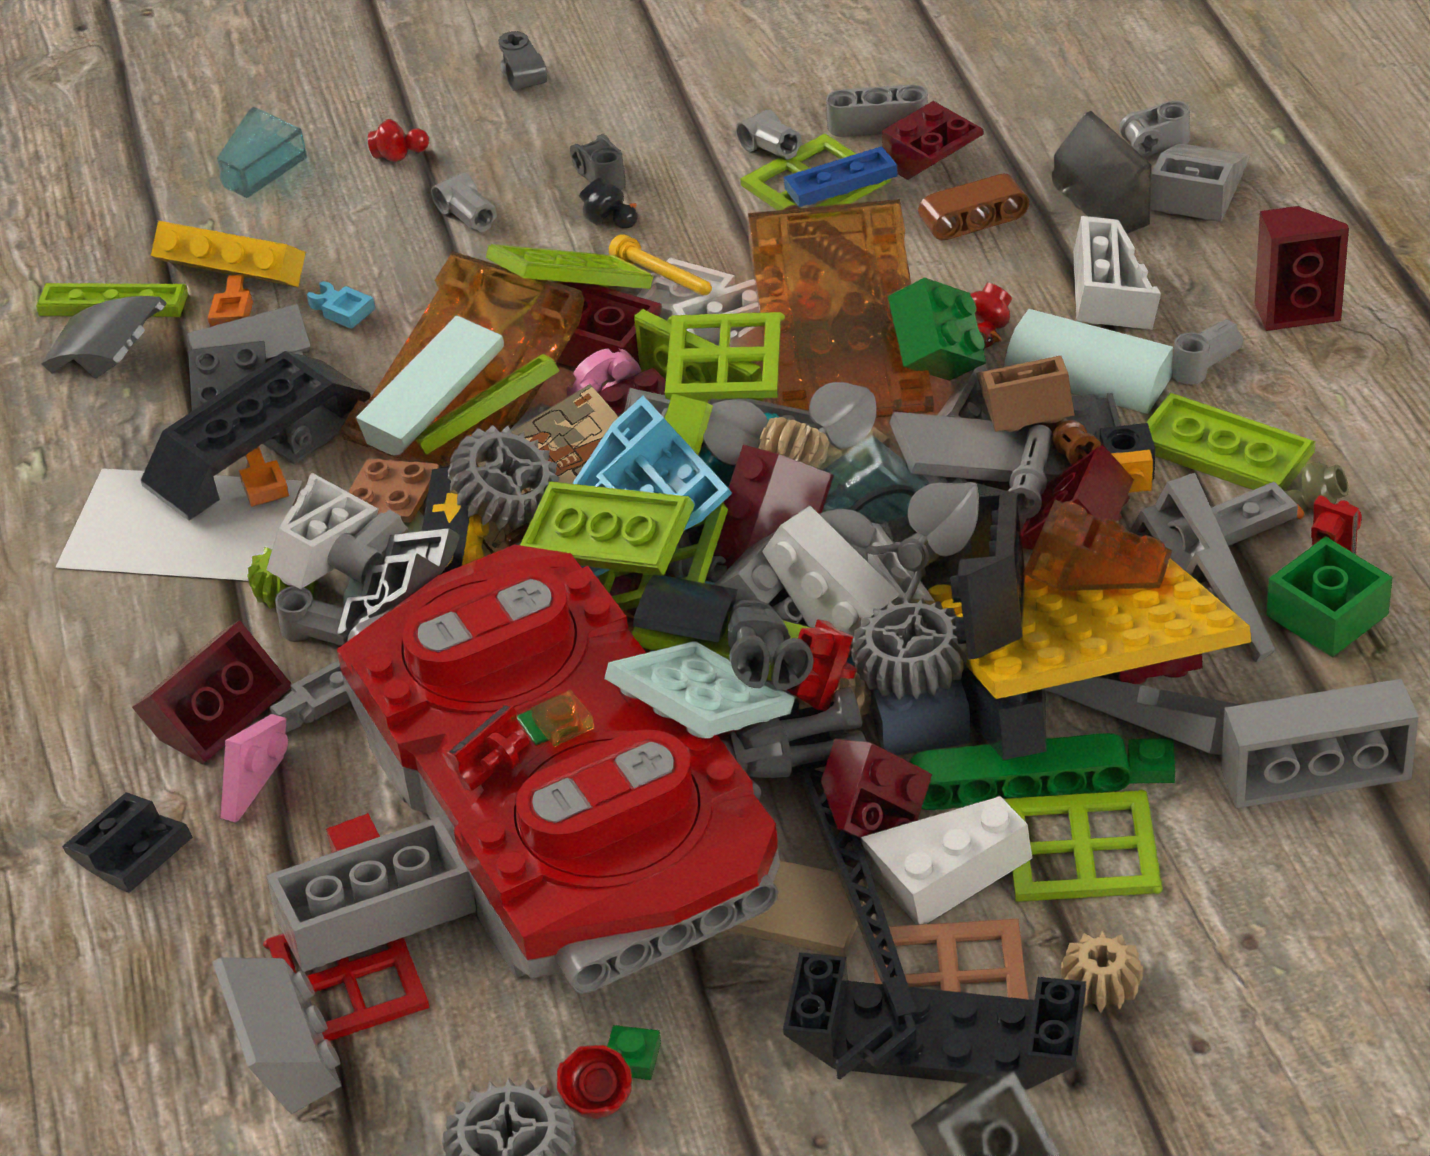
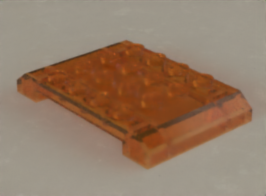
[747,199,934,418]
[339,251,585,468]

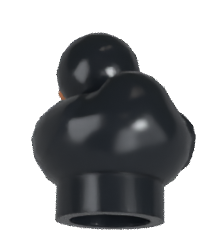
[579,178,638,228]

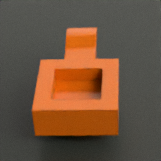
[207,274,253,327]
[239,446,289,507]

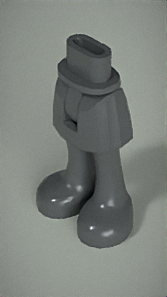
[728,600,814,690]
[721,687,866,778]

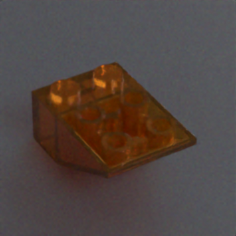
[1023,500,1172,591]

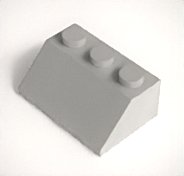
[187,304,311,363]
[212,957,341,1114]

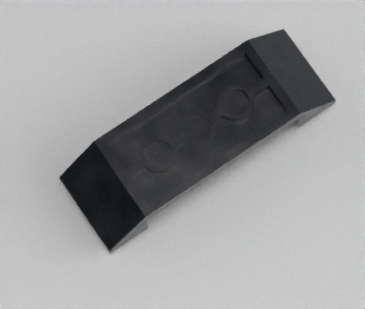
[140,351,371,521]
[951,483,1025,659]
[783,952,1086,1090]

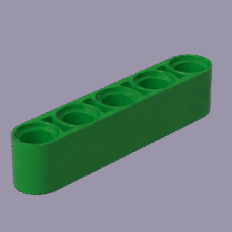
[909,733,1132,810]

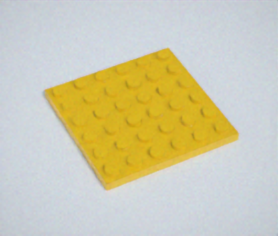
[928,542,1251,699]

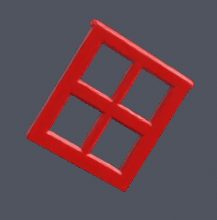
[263,933,430,1041]

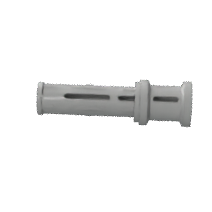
[1008,425,1052,519]

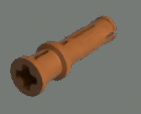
[1038,417,1101,465]

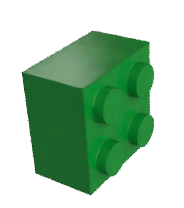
[888,277,986,381]
[1266,536,1393,658]

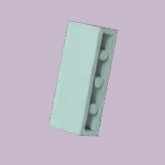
[1004,309,1173,414]
[356,315,504,455]

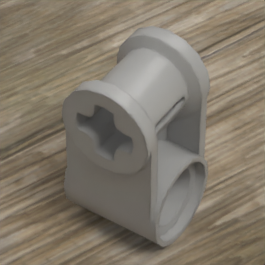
[1119,100,1190,158]

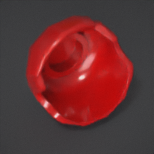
[557,1045,632,1119]

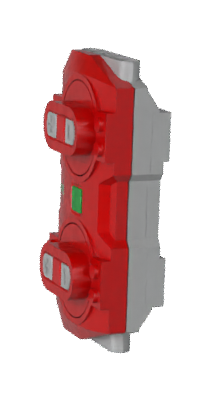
[337,544,780,993]

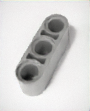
[826,84,928,137]

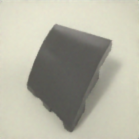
[41,296,167,379]
[337,528,460,638]

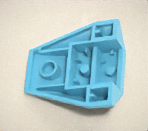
[572,396,732,577]

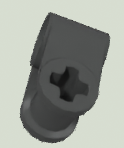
[498,31,547,91]
[570,134,626,190]

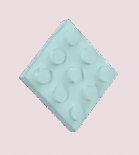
[604,641,795,738]

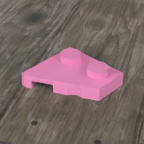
[220,714,288,822]

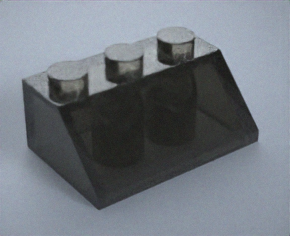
[1051,111,1152,234]

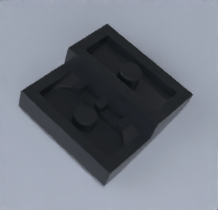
[633,575,738,642]
[62,792,193,893]

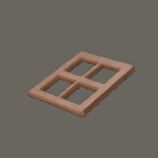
[873,919,1028,999]

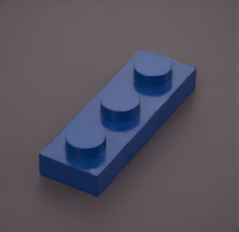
[784,146,898,207]

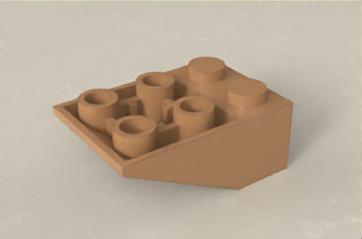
[976,355,1075,432]

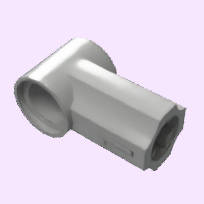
[736,109,802,160]
[431,172,497,233]
[1172,319,1243,385]
[328,510,408,585]
[275,586,348,645]

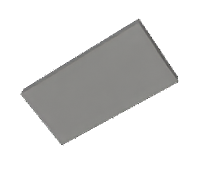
[889,412,1062,483]

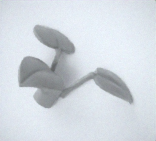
[703,382,877,513]
[819,482,979,604]

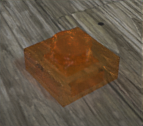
[531,689,594,747]

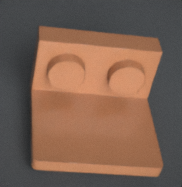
[348,459,439,523]

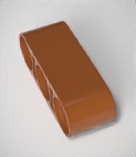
[918,174,1030,240]

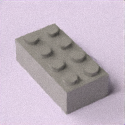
[1221,679,1419,808]
[266,817,477,972]

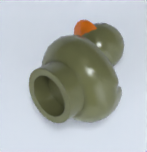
[1285,462,1349,519]

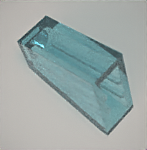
[217,107,307,198]
[822,435,929,530]

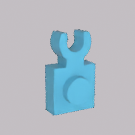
[307,281,375,329]

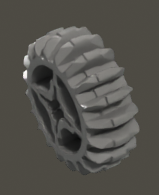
[447,425,560,530]
[851,598,968,700]
[442,1078,576,1156]

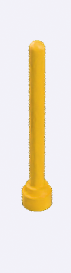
[609,234,712,296]

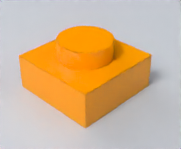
[1111,450,1153,493]

